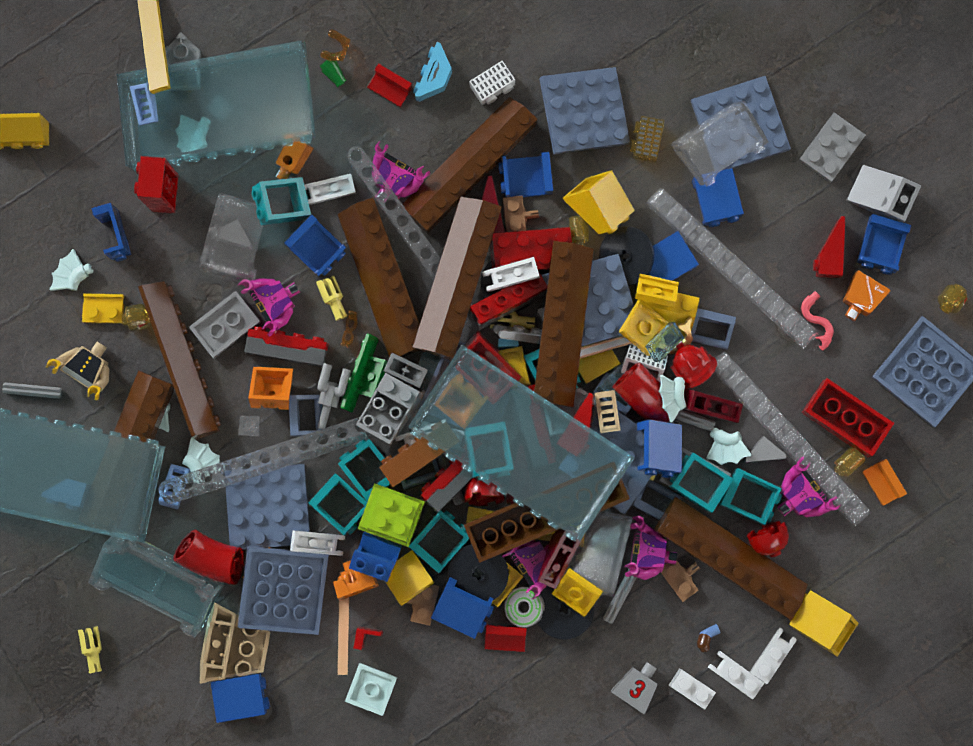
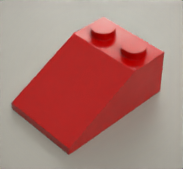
[450,331,522,405]

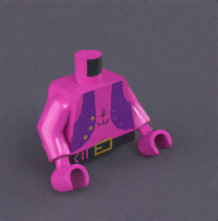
[372,141,431,204]
[238,279,300,336]
[777,457,842,517]
[625,516,677,580]
[502,540,549,600]

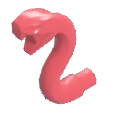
[801,291,834,350]

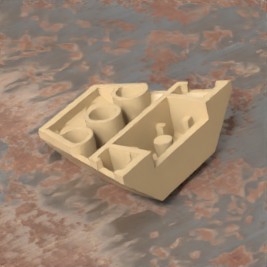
[200,602,270,684]

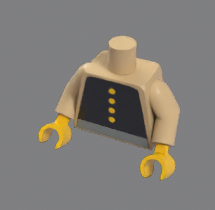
[46,341,109,400]

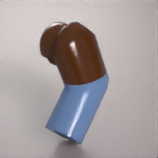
[697,624,721,652]

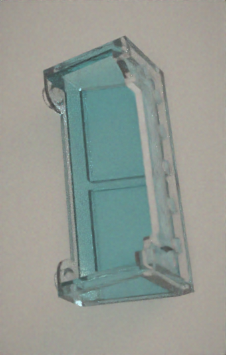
[88,528,225,638]

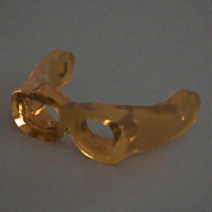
[320,29,351,62]
[340,310,358,348]

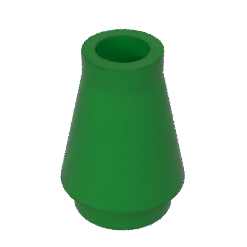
[320,57,347,88]

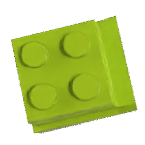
[358,483,425,548]

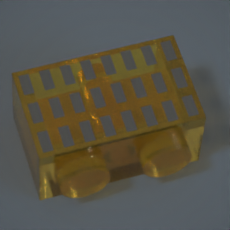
[630,116,664,163]

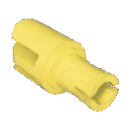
[316,276,347,321]
[490,311,535,329]
[78,626,102,673]

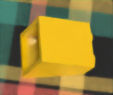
[563,170,635,234]
[789,590,859,657]

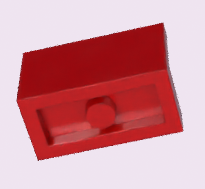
[367,63,413,108]
[485,625,527,652]
[353,627,383,650]

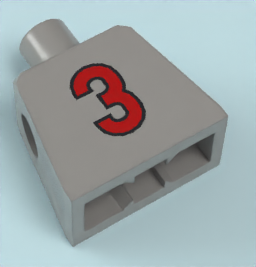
[611,662,658,714]

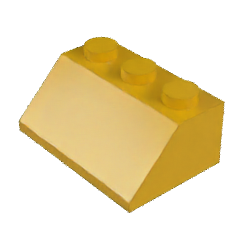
[0,113,49,149]
[636,293,700,338]

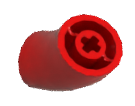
[612,362,670,422]
[173,529,244,585]

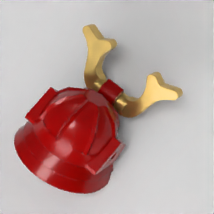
[656,317,717,389]

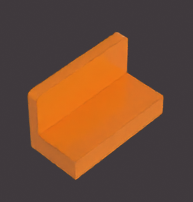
[863,459,907,506]

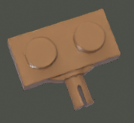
[503,196,539,232]
[661,560,700,602]
[407,585,439,626]

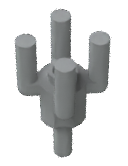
[317,363,351,430]

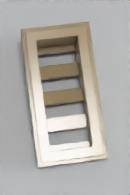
[595,390,620,433]

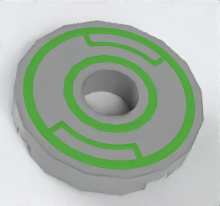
[504,587,545,628]

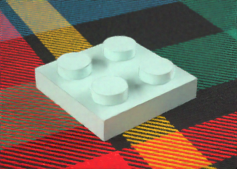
[345,663,397,716]

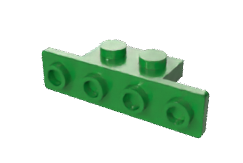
[341,333,388,413]

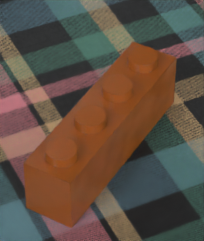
[379,420,460,487]

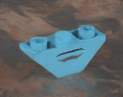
[413,42,452,102]

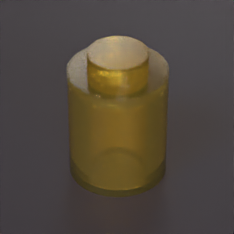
[569,216,589,246]
[834,446,866,477]

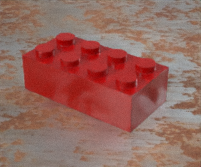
[134,156,179,213]
[490,227,572,273]
[801,378,894,458]

